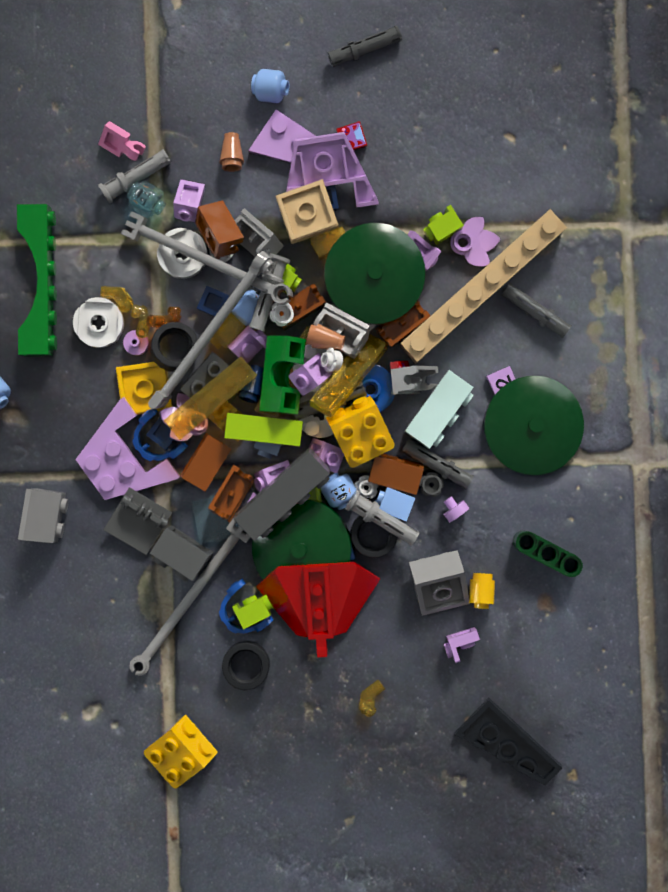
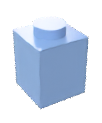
[376,487,415,521]

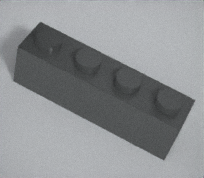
[234,447,330,541]

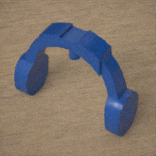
[132,408,188,461]
[219,578,274,634]

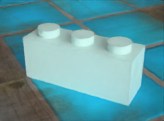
[404,370,474,449]

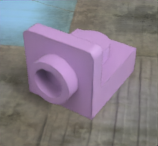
[173,180,205,222]
[228,325,267,364]
[289,353,334,396]
[309,438,344,473]
[254,460,290,492]
[444,627,480,663]

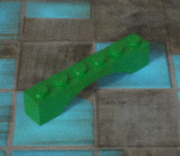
[17,204,57,357]

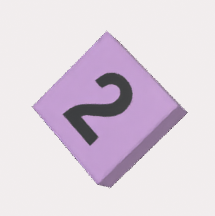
[486,366,515,395]

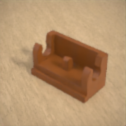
[195,200,244,259]
[271,284,326,331]
[375,300,430,349]
[180,433,231,491]
[368,453,424,495]
[208,465,254,523]

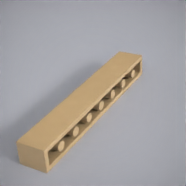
[399,209,567,364]

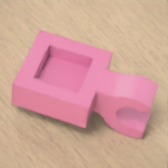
[98,121,146,161]

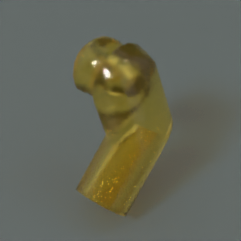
[100,286,134,313]
[131,304,151,338]
[359,679,385,717]

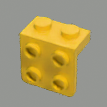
[326,396,395,468]
[144,715,218,789]

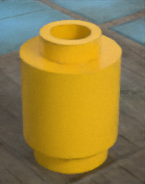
[469,573,495,609]

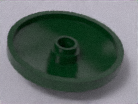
[324,223,425,325]
[484,376,584,475]
[252,499,352,580]

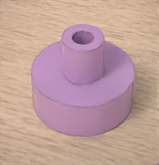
[123,330,149,356]
[443,496,469,523]

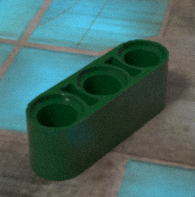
[513,530,583,577]

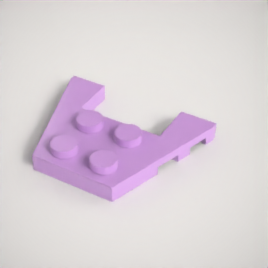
[286,132,379,207]
[76,397,180,500]

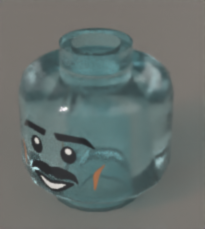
[127,181,166,218]

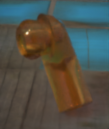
[146,307,182,328]

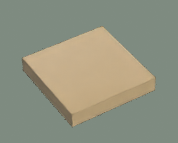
[276,179,339,244]

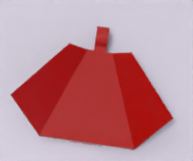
[256,562,380,658]

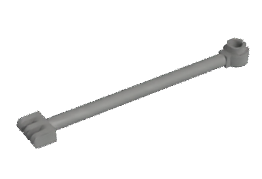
[121,211,293,305]
[148,251,274,409]
[129,518,250,676]

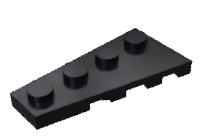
[454,697,562,785]

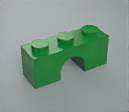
[259,336,306,415]

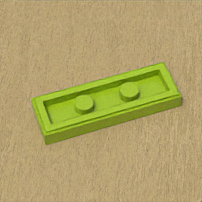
[224,413,303,446]

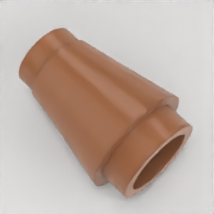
[219,132,244,172]
[306,324,346,351]

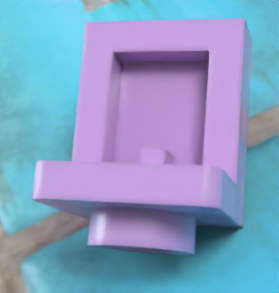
[407,230,441,271]

